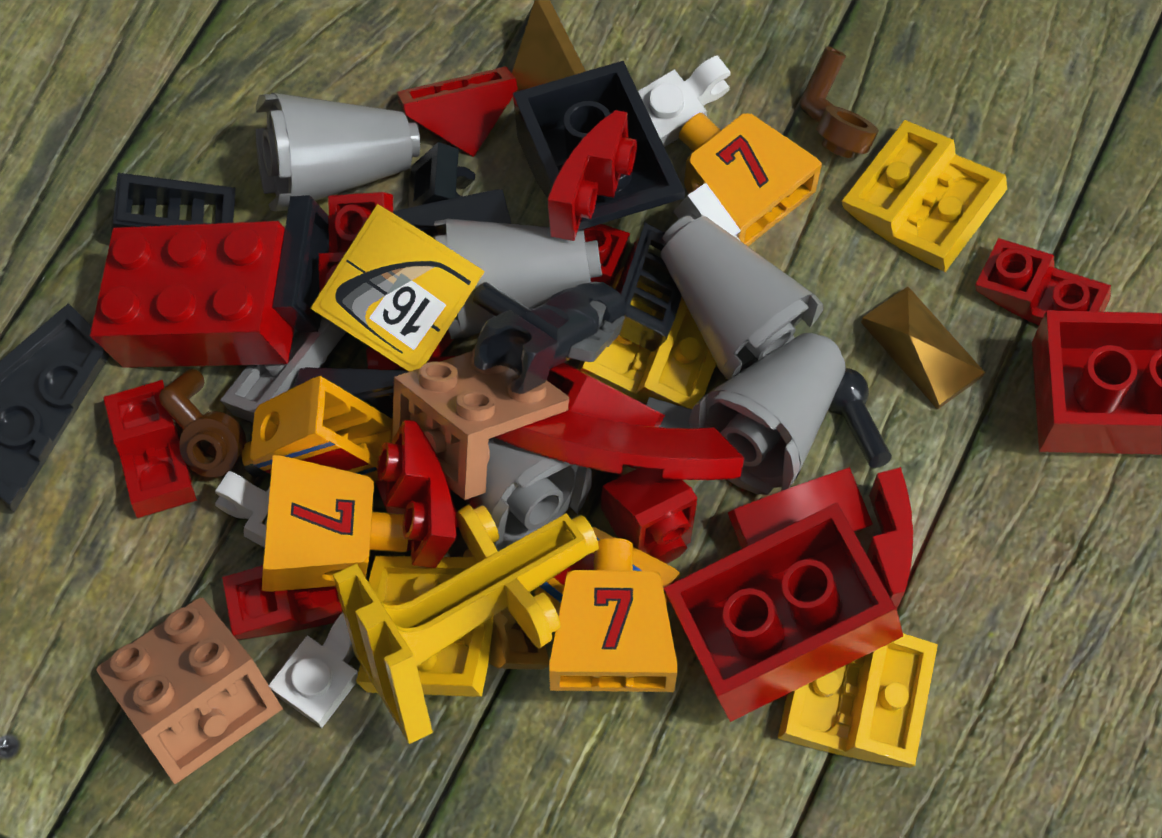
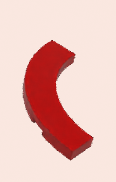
[427,356,744,480]

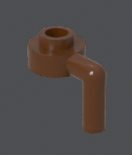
[800,46,878,158]
[159,369,246,477]

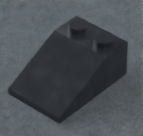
[513,60,685,231]

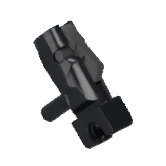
[473,282,627,394]

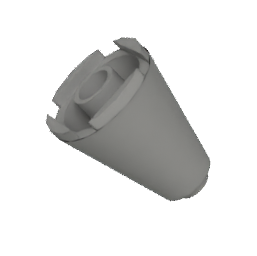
[255,93,420,211]
[661,215,823,380]
[434,219,602,339]
[689,333,846,495]
[464,437,592,551]

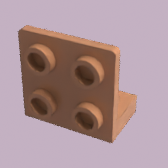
[392,348,569,500]
[96,598,283,784]

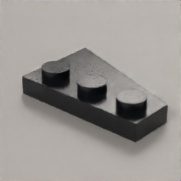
[0,303,110,513]

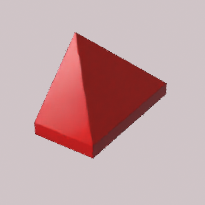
[397,67,518,157]

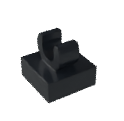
[408,142,475,208]

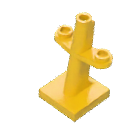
[333,505,599,744]

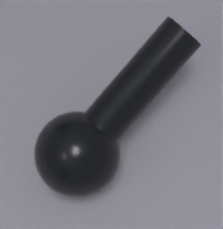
[829,368,892,468]

